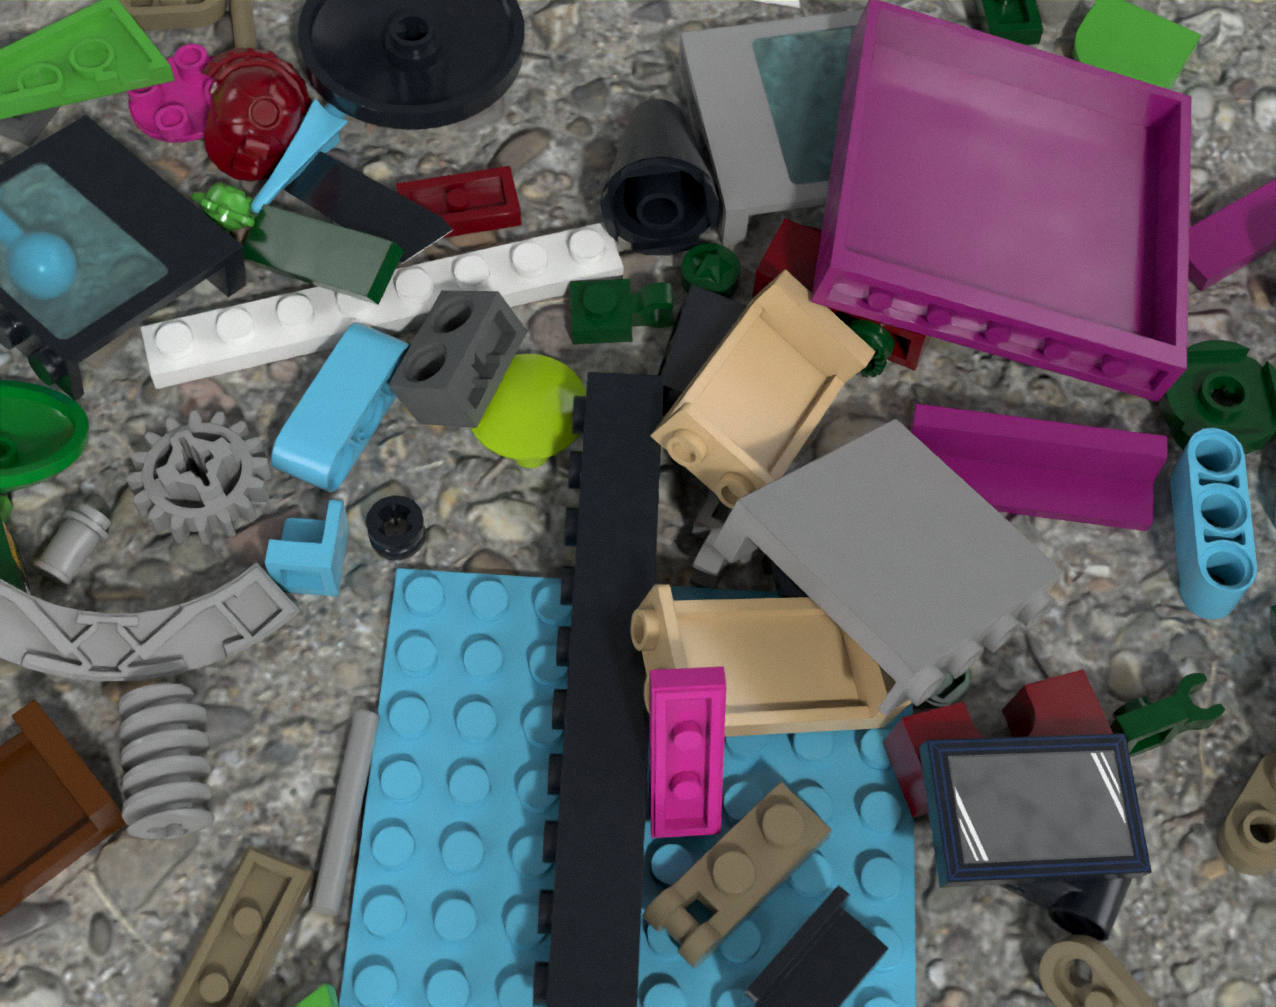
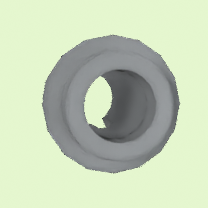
[32,502,111,589]

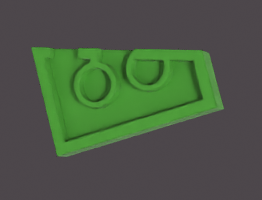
[0,0,175,119]

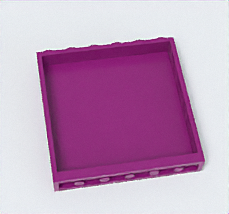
[811,0,1192,402]

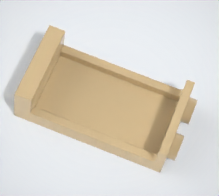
[650,269,876,509]
[631,584,911,737]

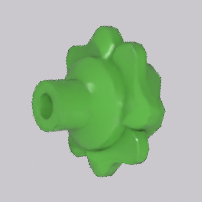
[191,182,257,234]

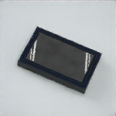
[919,733,1152,888]

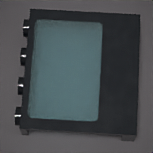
[0,115,246,401]

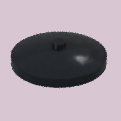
[298,0,525,130]

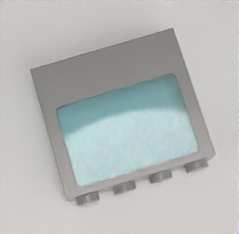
[678,9,864,246]

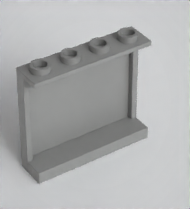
[713,418,1064,716]

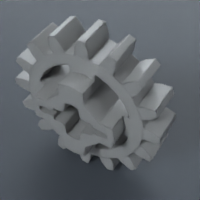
[127,410,272,545]

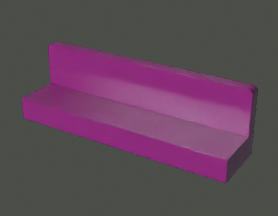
[908,404,1167,531]

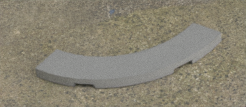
[0,562,300,681]

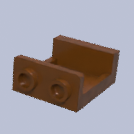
[0,699,126,917]

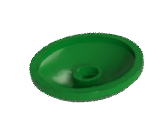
[0,380,89,493]

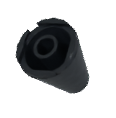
[601,99,719,256]

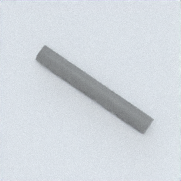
[311,710,380,916]

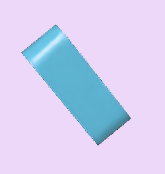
[271,322,411,493]
[1170,428,1257,620]

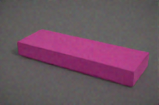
[649,666,727,838]

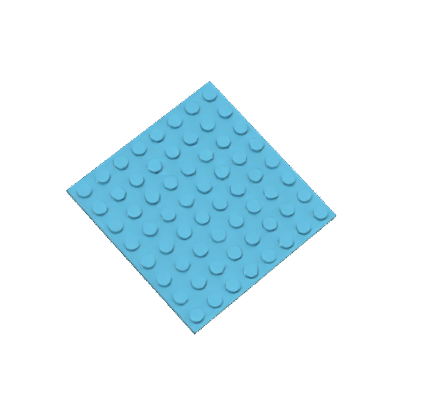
[339,568,916,1007]

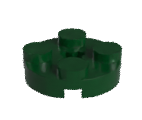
[1159,340,1276,455]

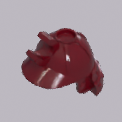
[201,47,312,182]

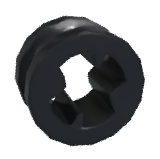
[366,495,426,561]

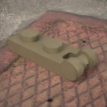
[642,782,832,969]

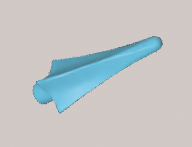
[250,99,348,214]

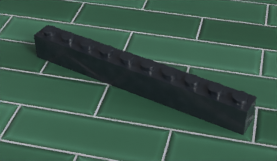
[533,372,664,1007]

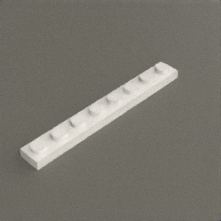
[141,222,624,389]

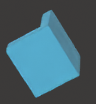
[265,500,350,597]

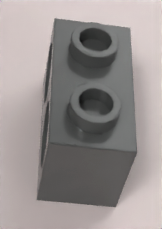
[388,290,527,428]

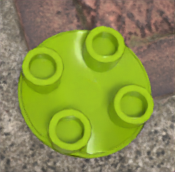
[469,354,586,468]

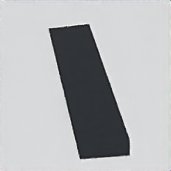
[263,151,453,264]

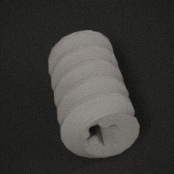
[118,684,214,840]

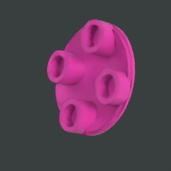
[127,44,215,143]

